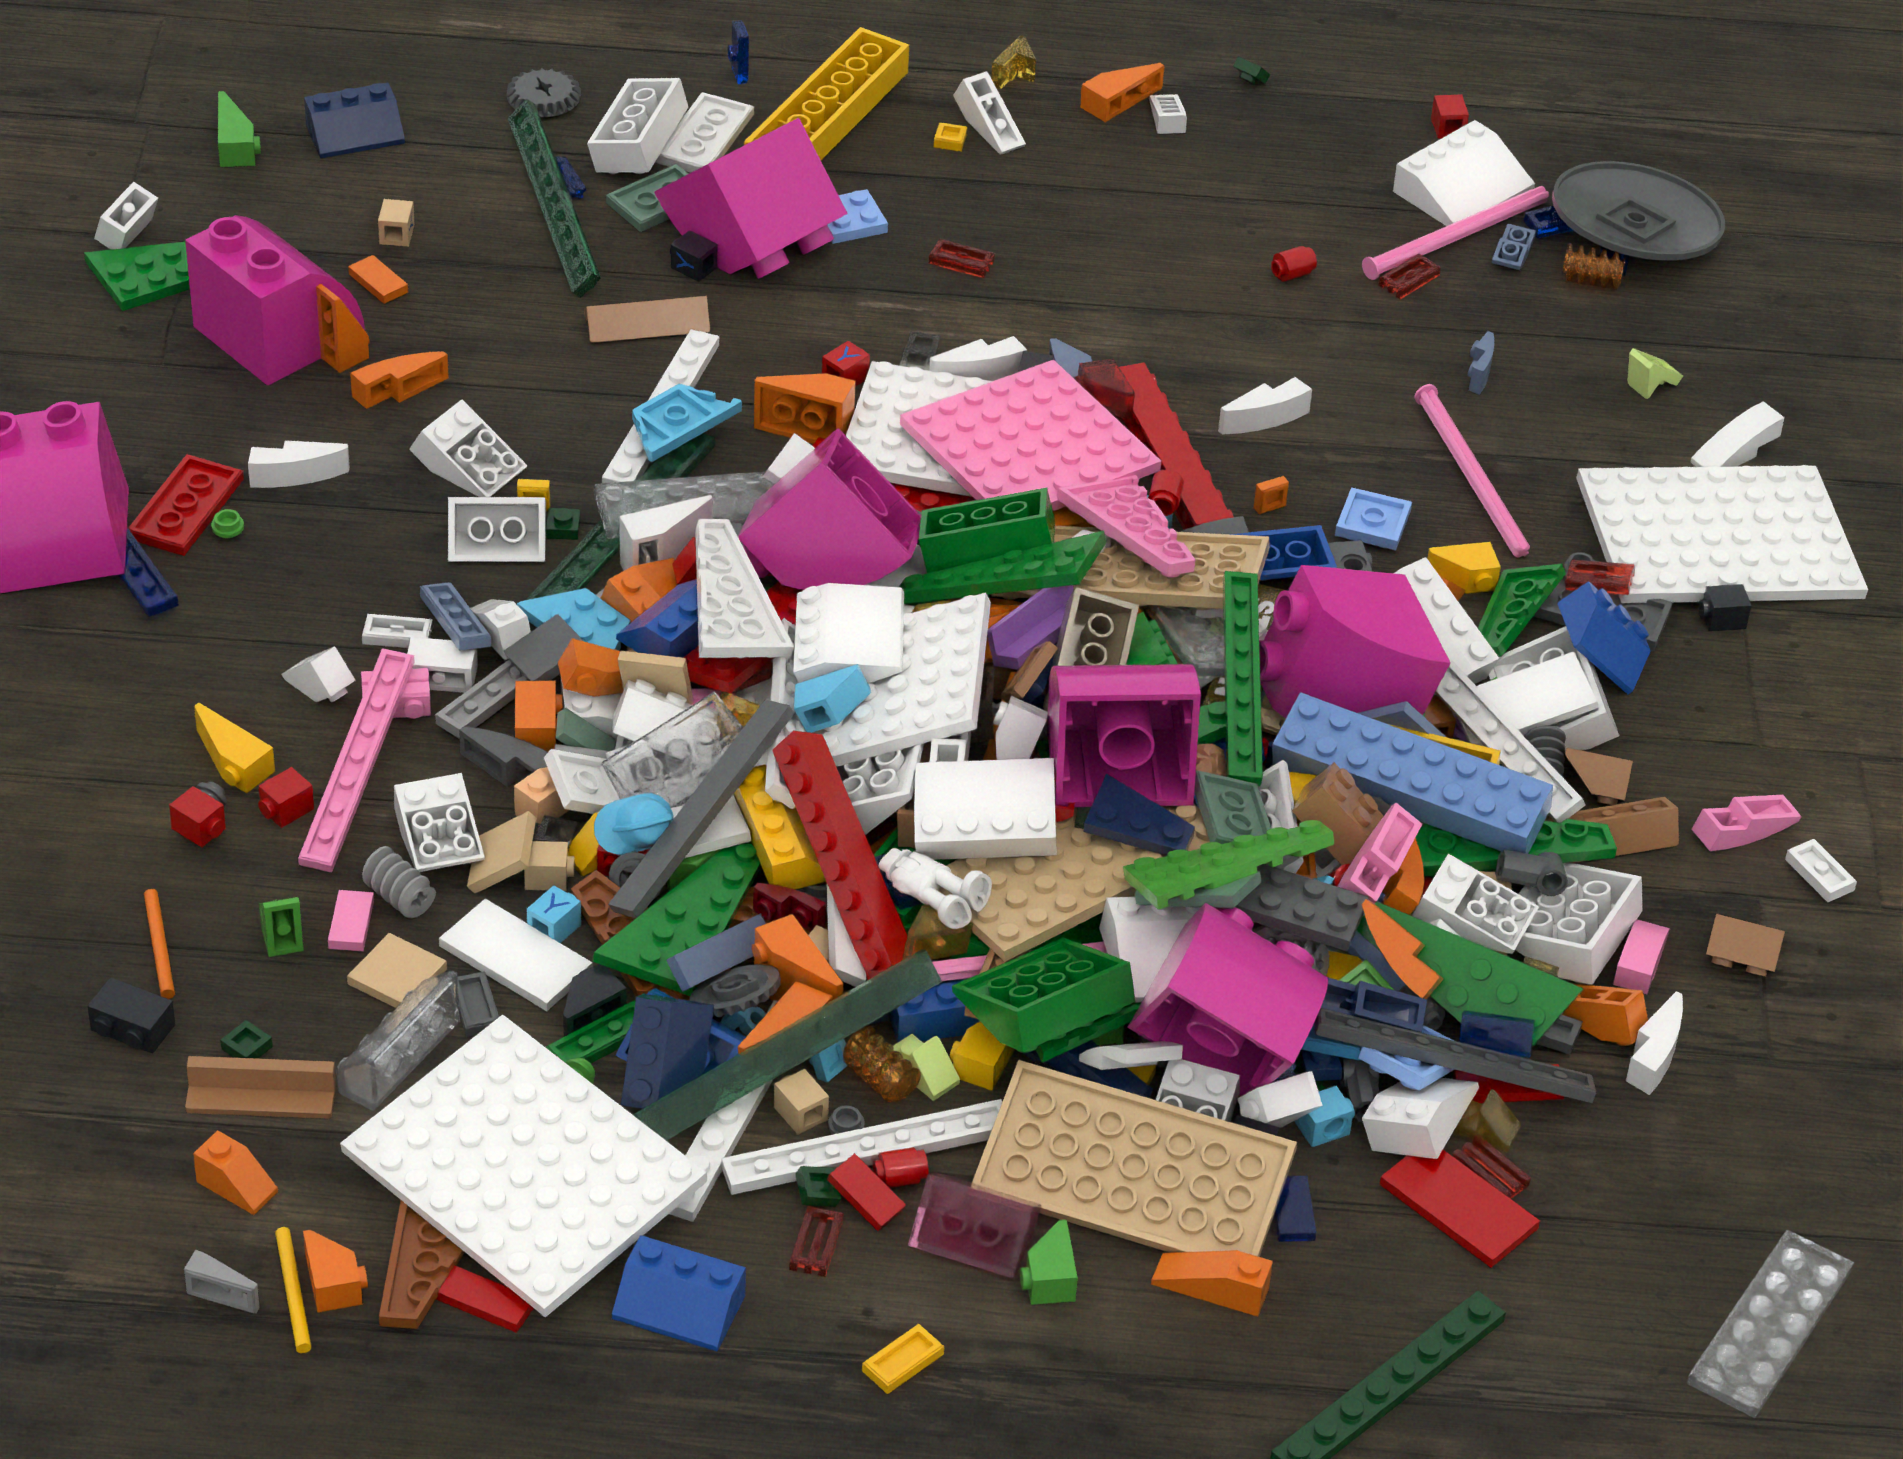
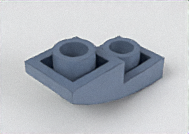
[1492,224,1536,270]
[1468,331,1494,395]

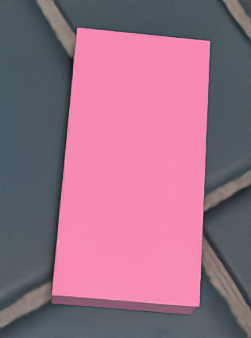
[328,890,374,951]

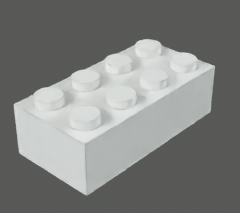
[587,78,688,174]

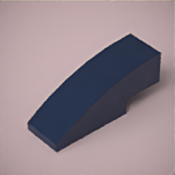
[1321,977,1427,1033]

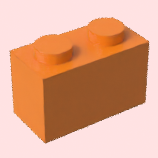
[515,681,563,752]

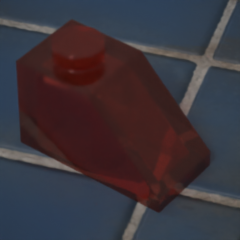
[1074,359,1135,419]

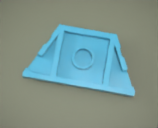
[632,384,742,462]
[517,588,631,651]

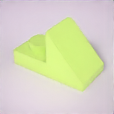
[1627,348,1683,399]
[885,1034,960,1101]

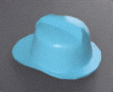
[594,793,674,855]

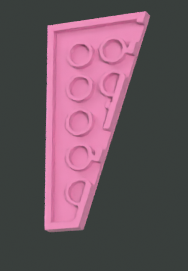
[1057,475,1195,578]

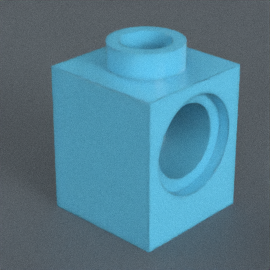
[1295,1086,1355,1147]

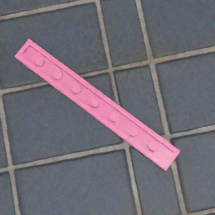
[298,648,415,873]

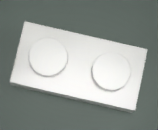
[1785,839,1857,902]

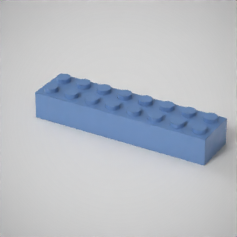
[1272,692,1553,854]

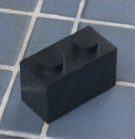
[88,977,175,1054]

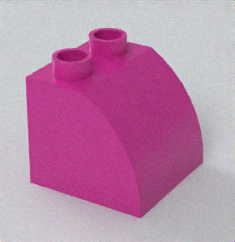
[654,118,848,279]
[185,215,365,386]
[0,401,129,593]
[738,428,921,590]
[1259,565,1451,719]
[1047,664,1201,807]
[1128,903,1328,1097]

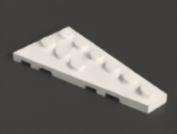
[695,519,794,658]

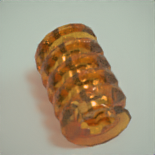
[1562,243,1626,290]
[843,1025,921,1102]

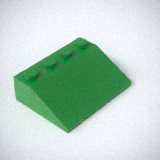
[951,937,1136,1052]

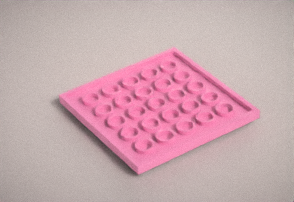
[900,360,1162,511]

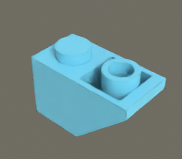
[794,664,871,733]

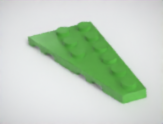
[1123,820,1334,910]

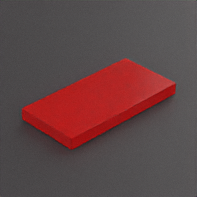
[127,454,244,556]
[1379,1150,1540,1268]

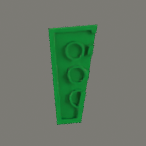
[1478,564,1566,657]

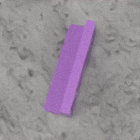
[987,585,1074,670]

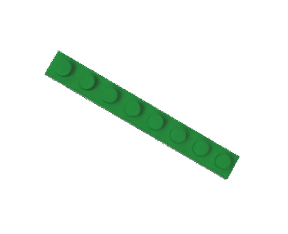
[1223,571,1263,786]

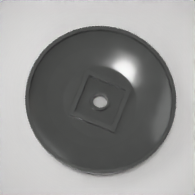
[1552,161,1725,261]

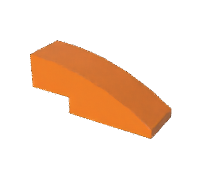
[350,351,449,409]
[1381,838,1424,915]
[1362,899,1444,999]

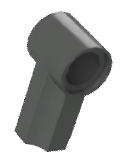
[1495,849,1568,896]
[1339,1057,1380,1122]

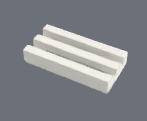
[362,614,433,648]

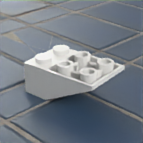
[409,400,527,497]
[620,495,713,571]
[394,773,485,872]
[1412,854,1539,954]
[1156,1059,1240,1122]

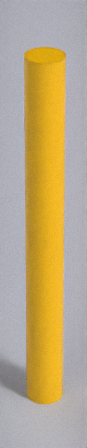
[275,1227,311,1353]

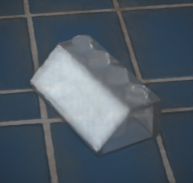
[602,691,744,808]
[336,970,460,1111]

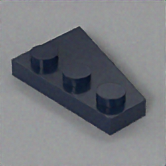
[1084,774,1195,856]

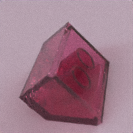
[908,1172,1042,1278]

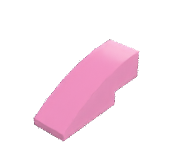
[1692,795,1802,851]
[1337,803,1422,903]
[1613,919,1670,994]

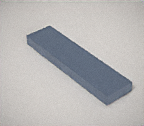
[420,582,491,651]
[666,913,766,992]

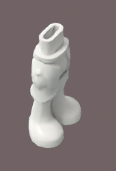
[878,848,992,929]

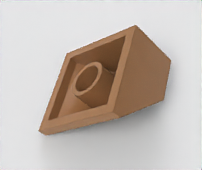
[1565,748,1633,805]

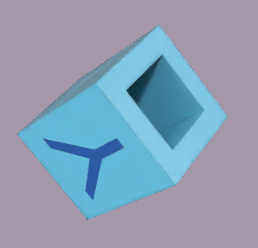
[527,885,581,943]

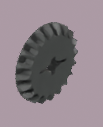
[506,68,581,117]
[690,964,781,1017]

